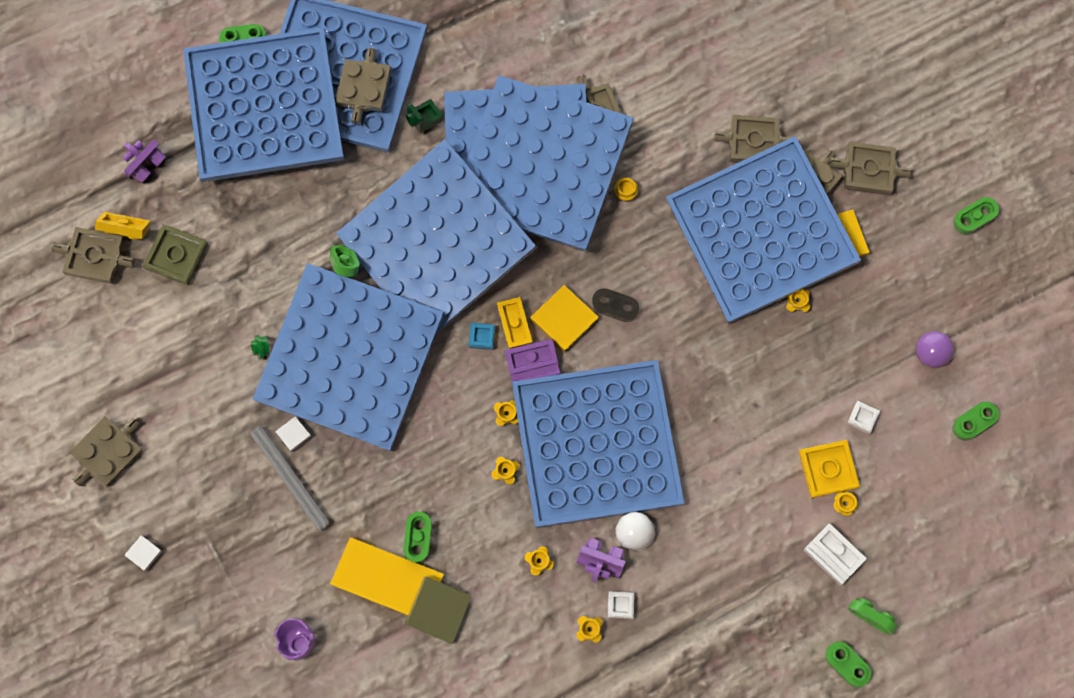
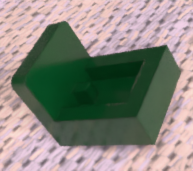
[406,99,444,133]

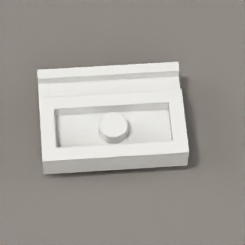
[803,523,867,586]

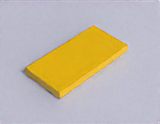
[330,537,444,616]

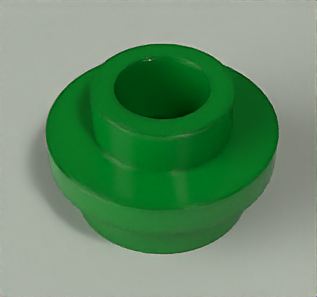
[251,335,269,360]

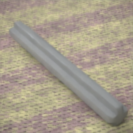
[251,426,329,531]

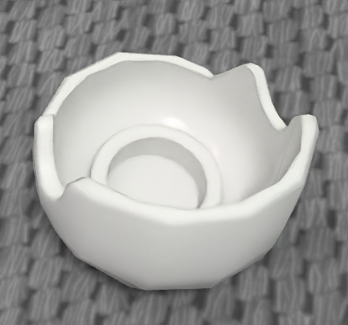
[615,512,656,551]

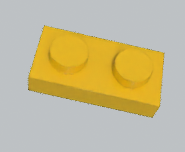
[95,211,150,239]
[497,297,533,349]

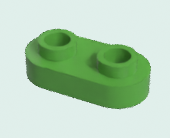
[219,24,266,43]
[953,197,999,234]
[329,245,360,278]
[952,402,999,441]
[403,512,432,563]
[848,598,898,636]
[825,642,871,687]

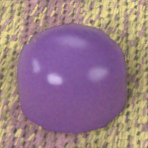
[916,331,954,368]
[274,618,315,661]

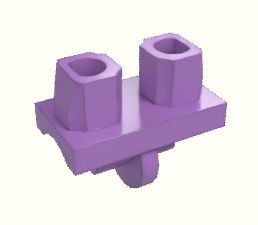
[122,139,166,183]
[576,538,625,583]

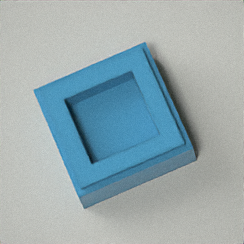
[469,323,495,350]

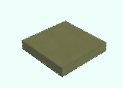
[143,224,208,286]
[405,576,472,644]

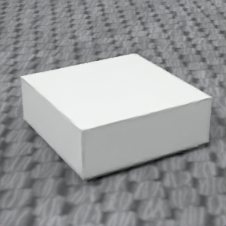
[847,401,880,434]
[276,417,311,452]
[125,535,162,572]
[607,591,634,619]

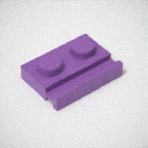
[504,339,561,382]

